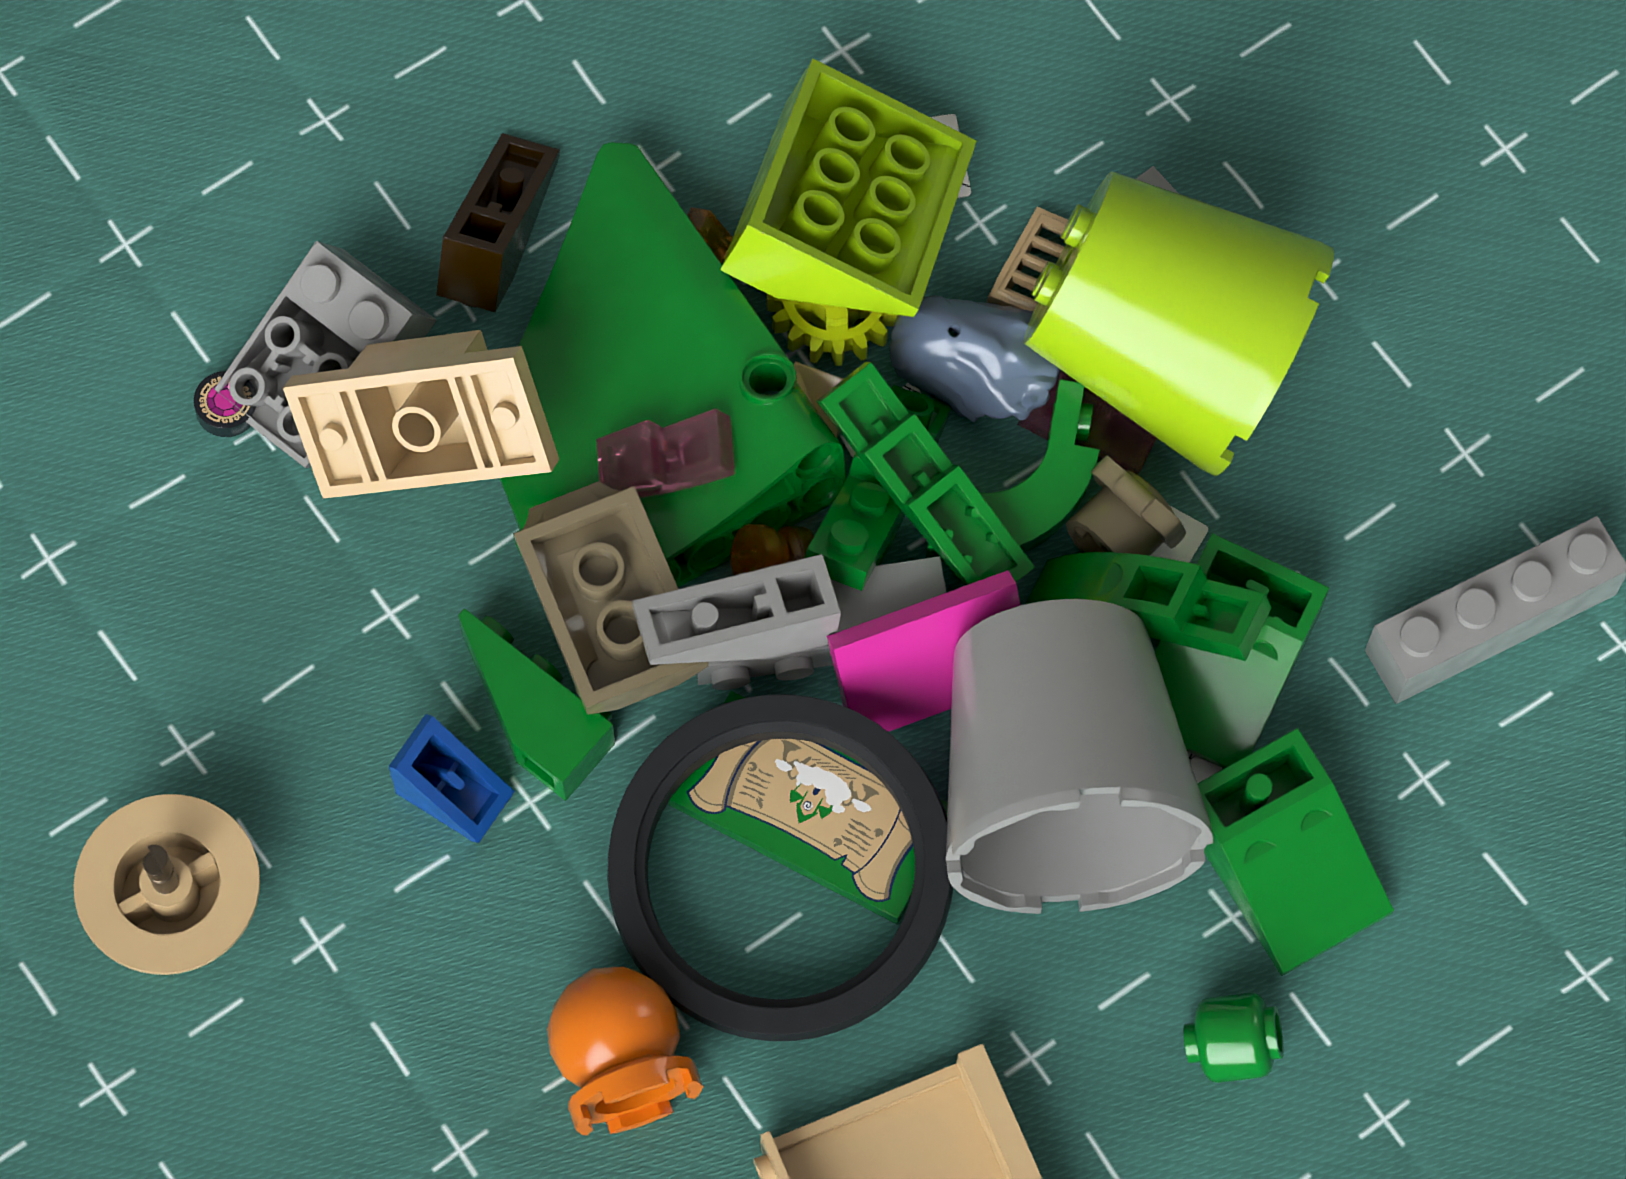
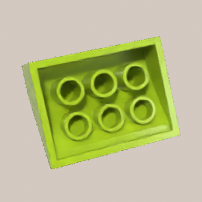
[720,58,977,317]

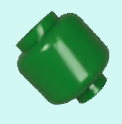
[1183,993,1284,1083]

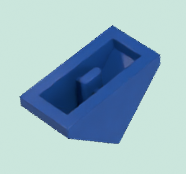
[388,714,515,843]

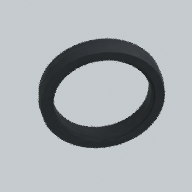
[607,695,953,1041]

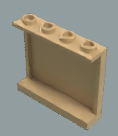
[753,1044,1042,1179]

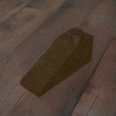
[436,133,560,312]

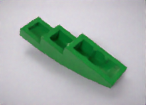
[816,362,1035,586]

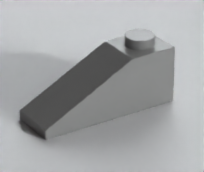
[632,554,841,665]

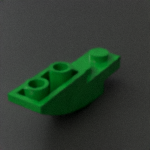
[805,385,951,591]
[1025,552,1272,661]

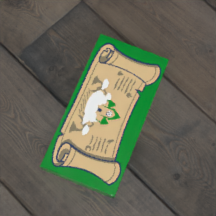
[669,691,948,925]

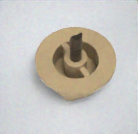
[74,794,260,975]

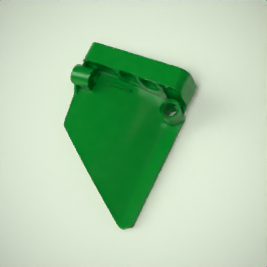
[499,142,846,587]

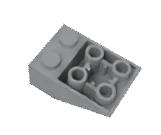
[214,241,437,468]

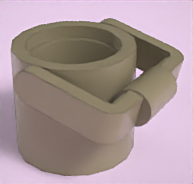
[1066,455,1186,556]

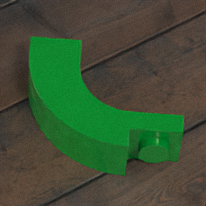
[926,379,1100,562]

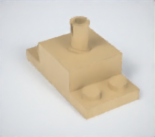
[283,330,560,499]

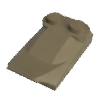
[514,481,709,715]

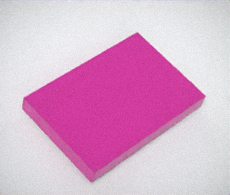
[827,570,1021,732]

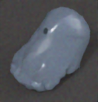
[889,295,1060,422]

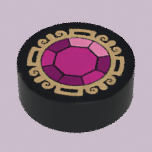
[194,371,256,437]

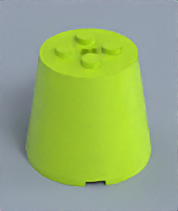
[1023,171,1334,476]

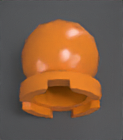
[547,967,703,1135]

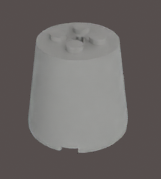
[946,599,1213,914]

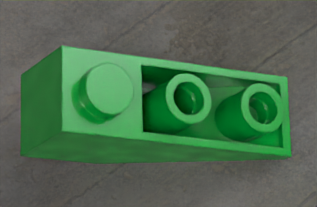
[458,608,615,801]

